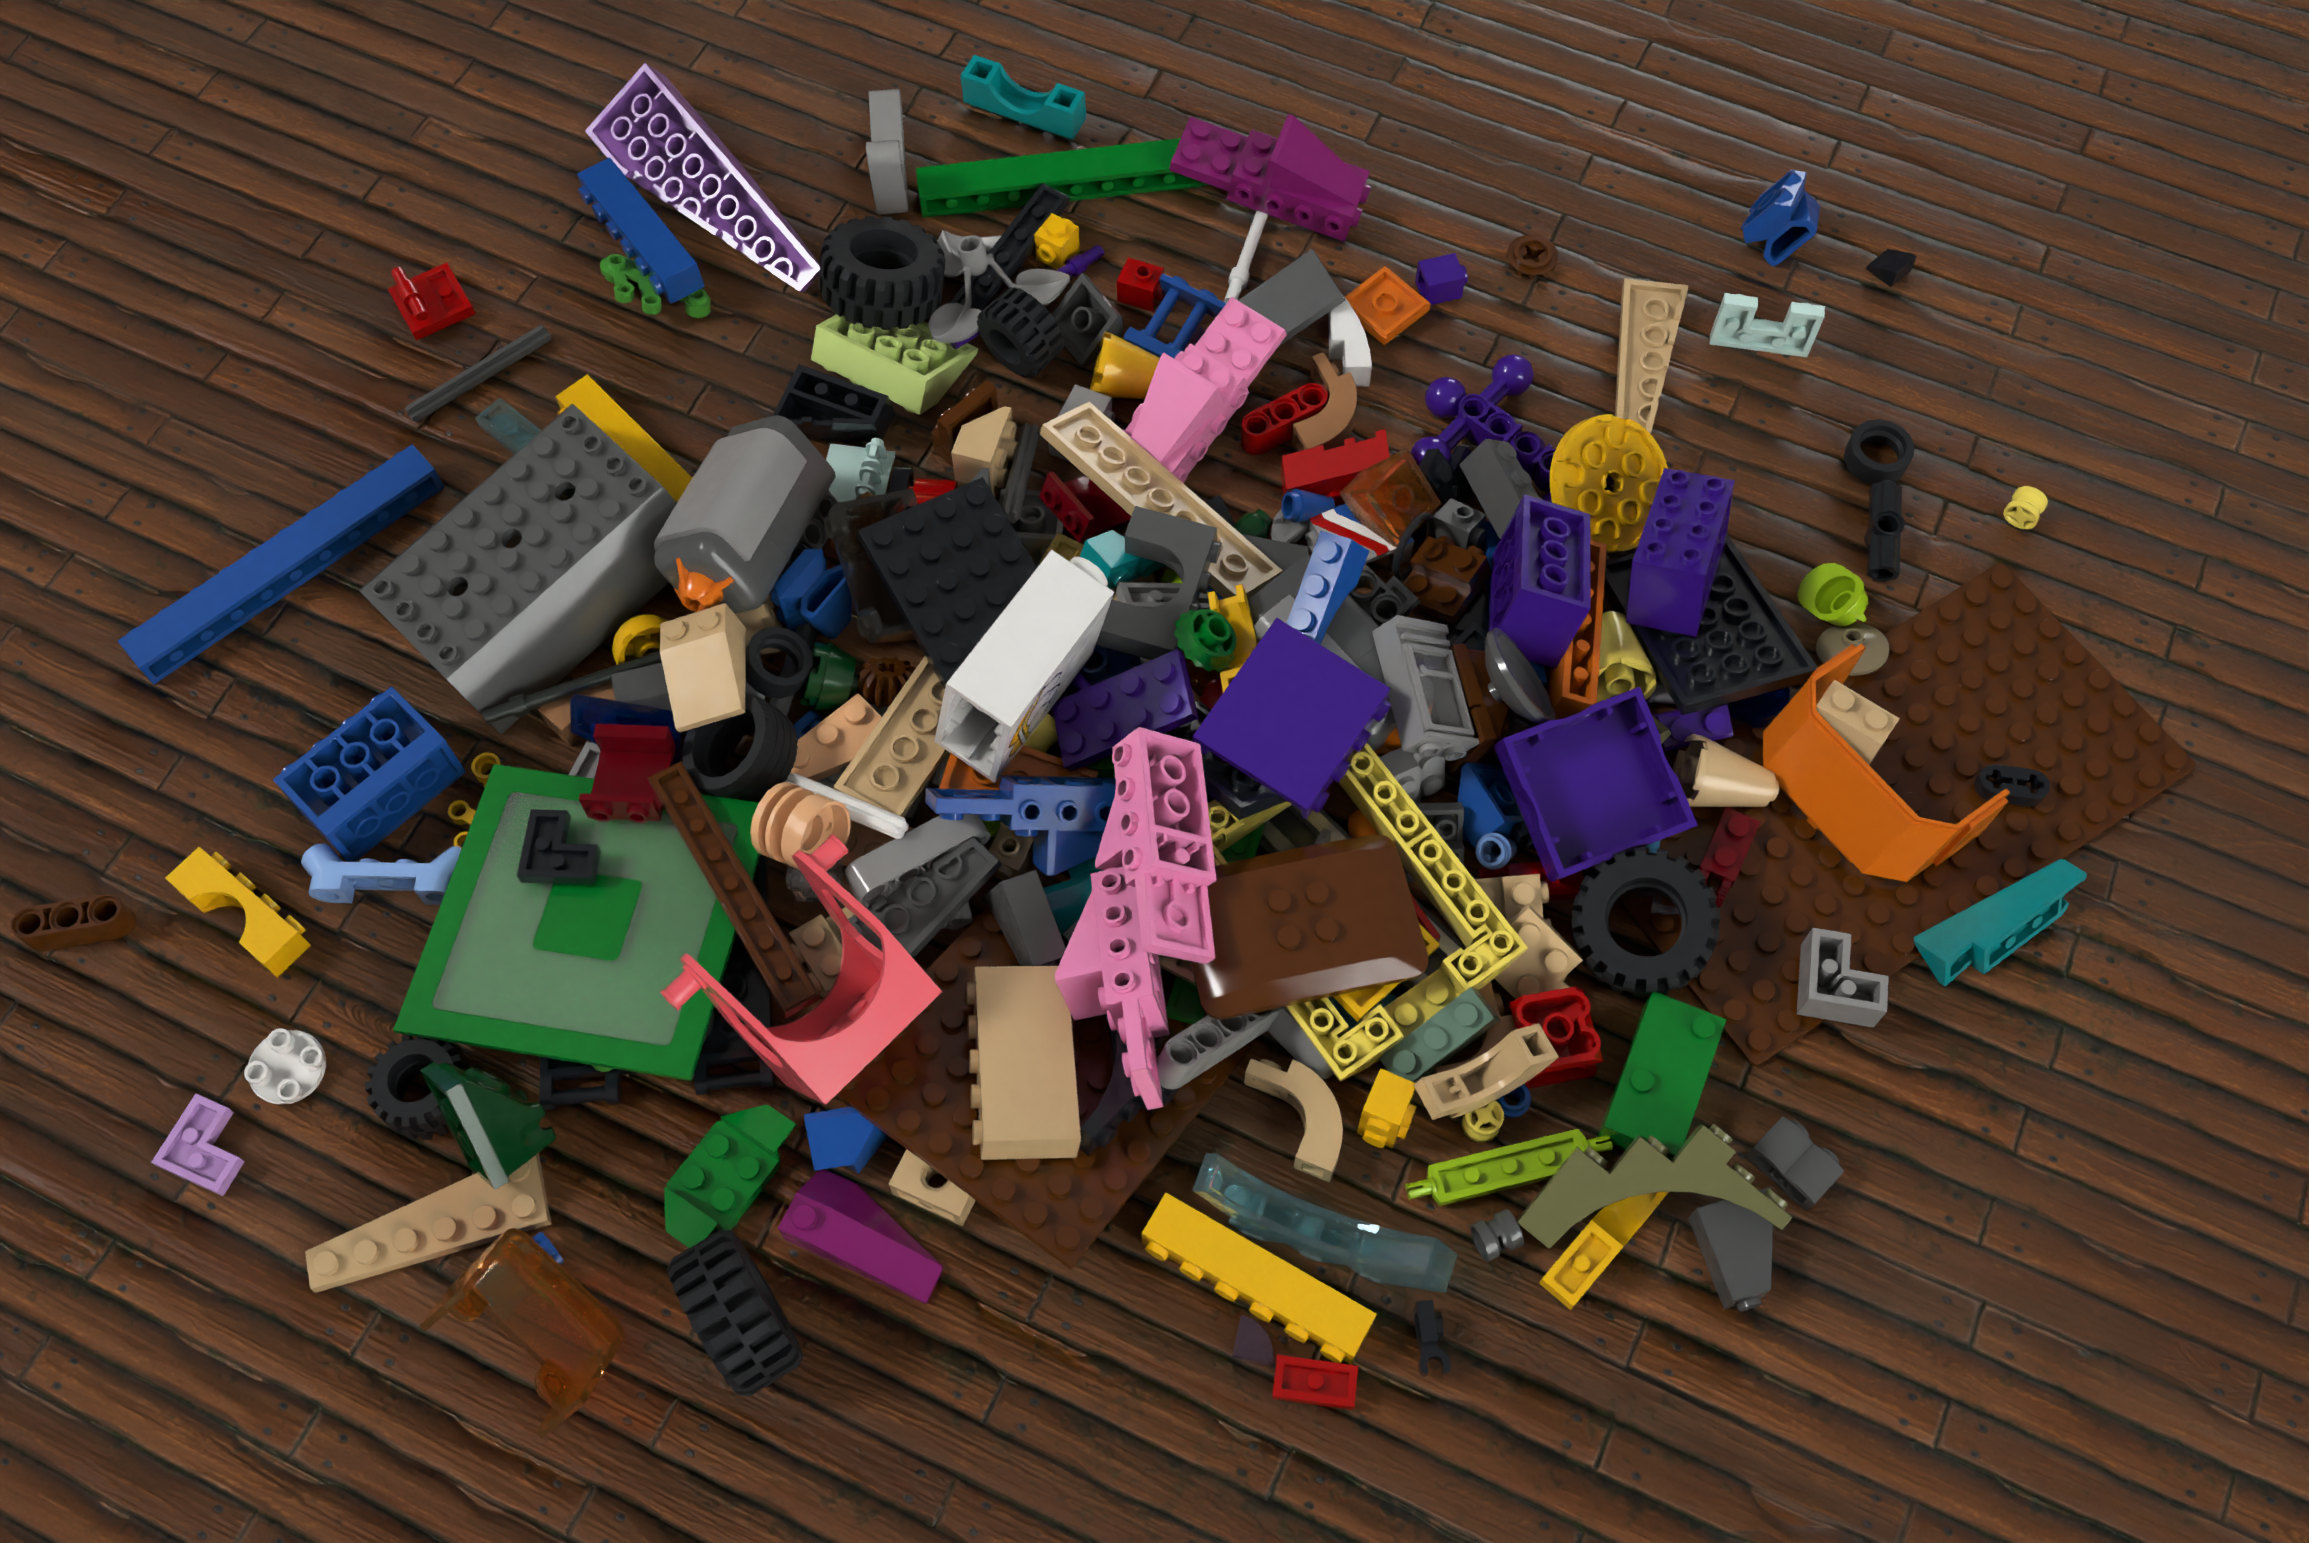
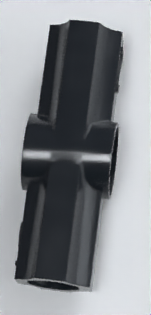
[1864,480,1905,583]

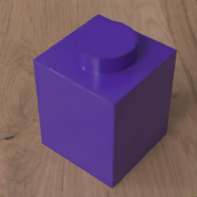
[1415,253,1468,305]

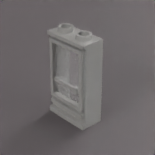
[1372,615,1480,761]

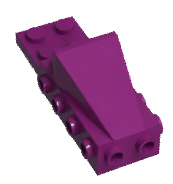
[1169,114,1371,242]

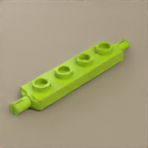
[1405,1129,1613,1207]

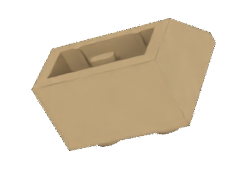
[951,406,1018,498]

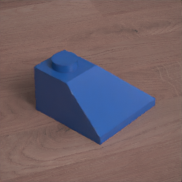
[1457,763,1524,848]

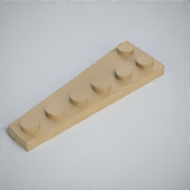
[1615,279,1688,434]
[305,1153,552,1293]

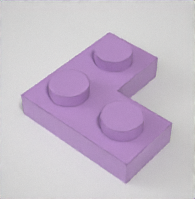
[151,1093,245,1196]

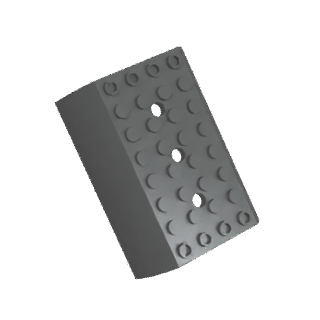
[359,404,677,735]

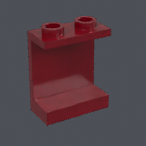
[1039,471,1131,543]
[579,724,676,823]

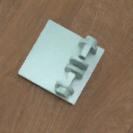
[826,438,896,509]

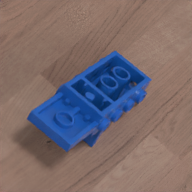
[925,775,1116,876]

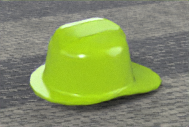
[1797,563,1868,627]

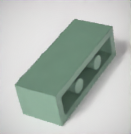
[1379,987,1501,1083]

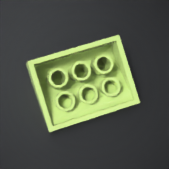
[811,314,978,415]

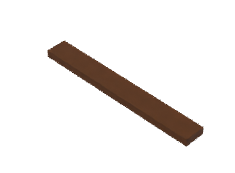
[648,761,821,1018]

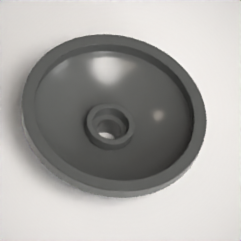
[1485,628,1556,724]

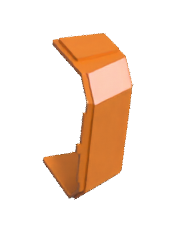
[1763,644,2010,882]

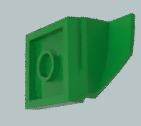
[664,1104,797,1248]

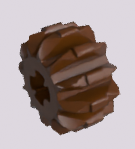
[857,656,916,709]

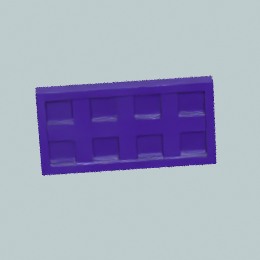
[1052,649,1199,772]

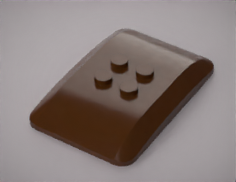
[1190,835,1428,1019]

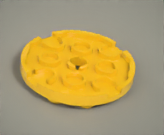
[1549,414,1668,553]

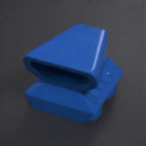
[1741,169,1820,266]
[771,549,854,639]

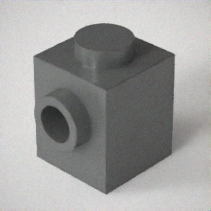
[1432,498,1487,550]

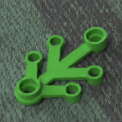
[600,254,711,318]

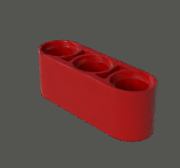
[1241,383,1328,455]

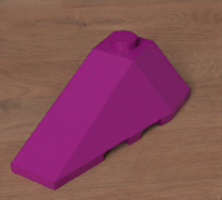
[778,1170,944,1304]

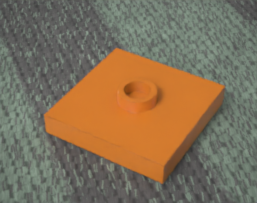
[1345,266,1431,346]

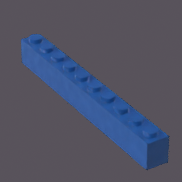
[117,444,445,685]

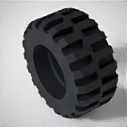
[819,216,946,330]
[1571,847,1721,998]
[667,1229,803,1396]

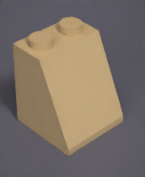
[1816,680,1900,765]

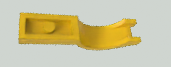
[1208,584,1258,693]
[1539,1192,1669,1310]

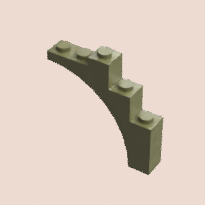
[1517,1124,1793,1249]

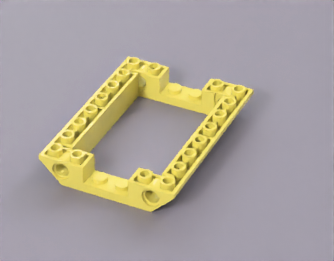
[1208,743,1528,1081]

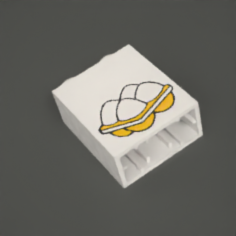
[934,550,1114,783]

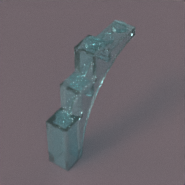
[1193,1153,1458,1293]

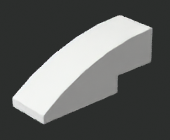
[1328,297,1372,386]

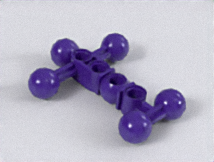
[1409,354,1614,503]

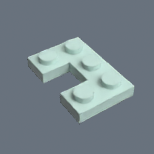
[1709,293,1825,357]

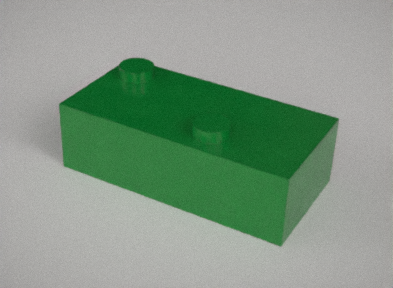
[1597,992,1727,1160]

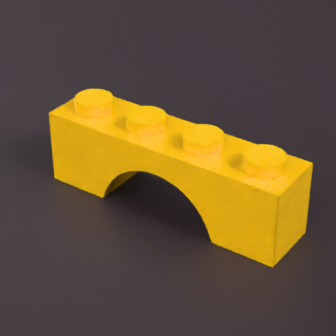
[165,847,311,978]

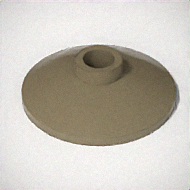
[1816,623,1889,676]

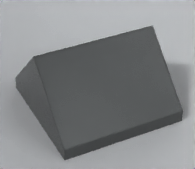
[1052,273,1123,367]

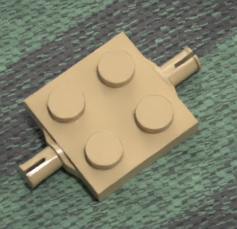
[1495,904,1583,999]

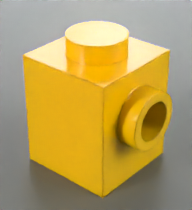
[1034,213,1080,270]

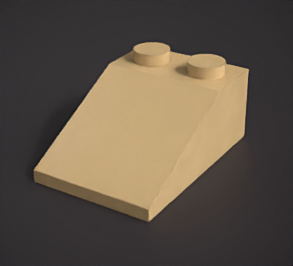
[660,603,746,733]

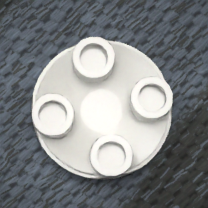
[244,1028,326,1105]

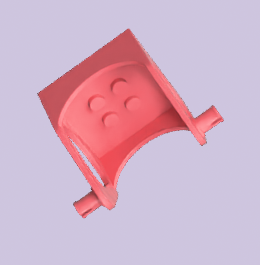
[660,834,943,1105]

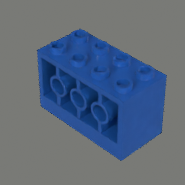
[273,686,466,862]

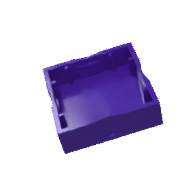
[1494,687,1698,883]

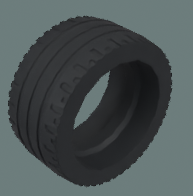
[682,692,798,803]

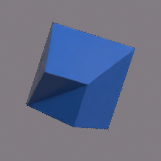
[804,1107,888,1174]

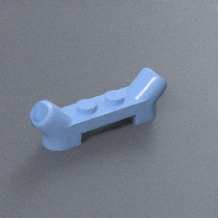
[301,843,461,905]

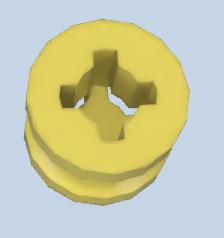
[2003,486,2048,529]
[1462,1100,1504,1143]

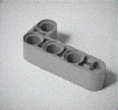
[845,814,990,909]

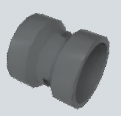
[1470,1209,1524,1262]

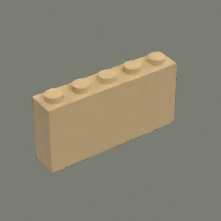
[966,966,1081,1160]

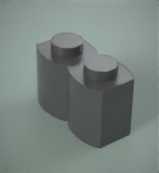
[1746,1116,1844,1211]

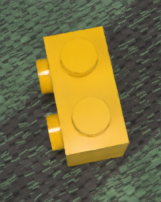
[1357,1068,1417,1148]

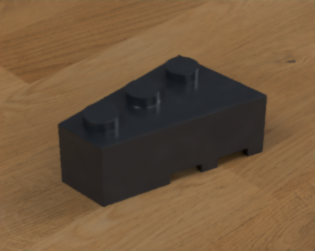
[772,364,895,442]

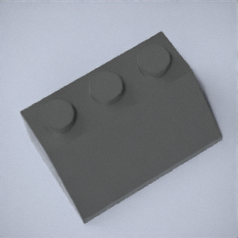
[1460,439,1542,539]

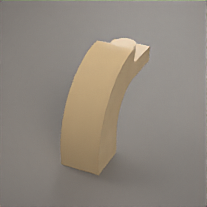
[1414,1023,1559,1120]
[1244,1059,1343,1183]

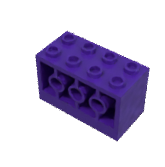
[1626,468,1735,637]
[1489,494,1590,668]

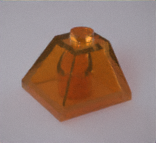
[1340,449,1441,547]

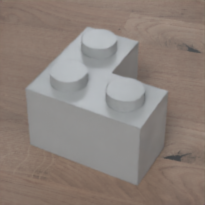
[1797,928,1889,1028]

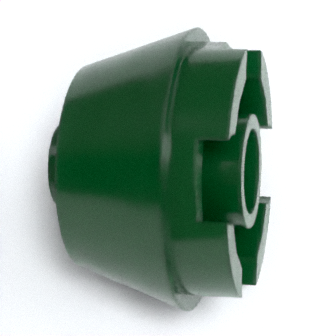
[800,642,859,711]

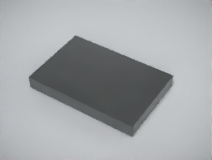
[1238,248,1345,347]

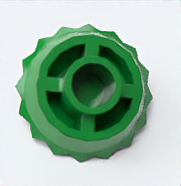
[1174,609,1236,672]

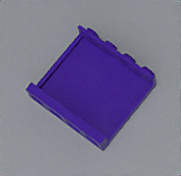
[1193,618,1391,819]

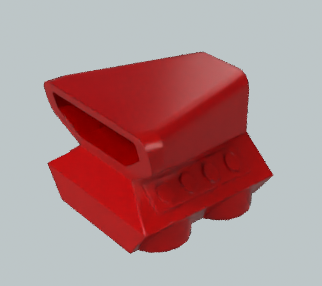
[1509,987,1604,1089]

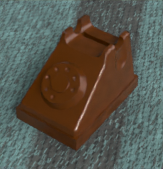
[1431,644,1511,775]

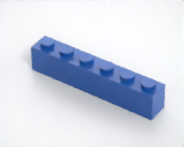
[577,157,705,304]

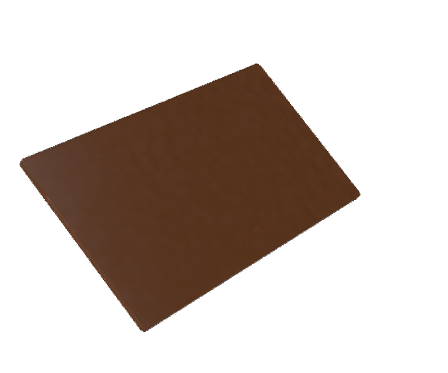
[1590,563,2196,1067]

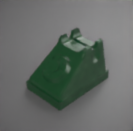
[420,1062,556,1190]

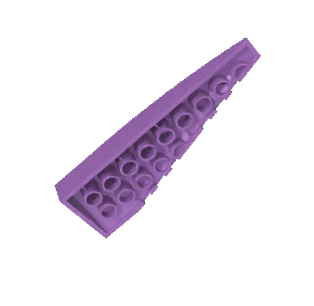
[585,63,820,293]

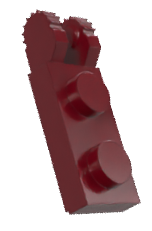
[1698,807,1761,907]

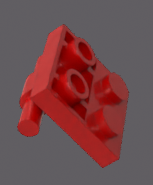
[388,262,476,341]

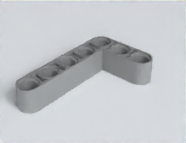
[866,89,909,215]
[1157,1007,1334,1089]

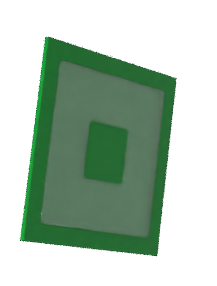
[393,764,760,1081]

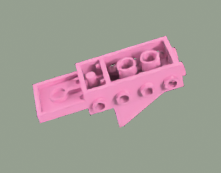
[1123,297,1286,484]
[1095,727,1217,964]
[1055,867,1169,1110]

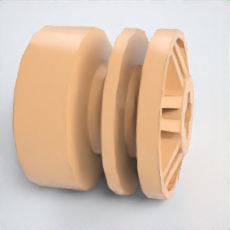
[750,782,851,870]

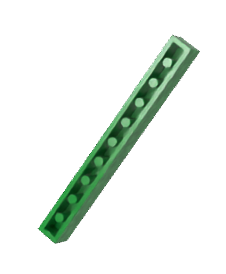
[916,138,1209,218]

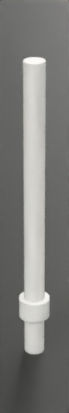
[1224,211,1268,303]

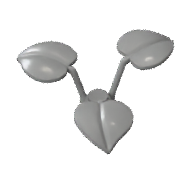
[929,230,1070,343]

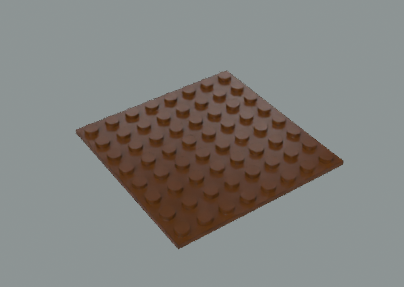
[835,906,1253,1270]

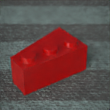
[1281,429,1391,507]

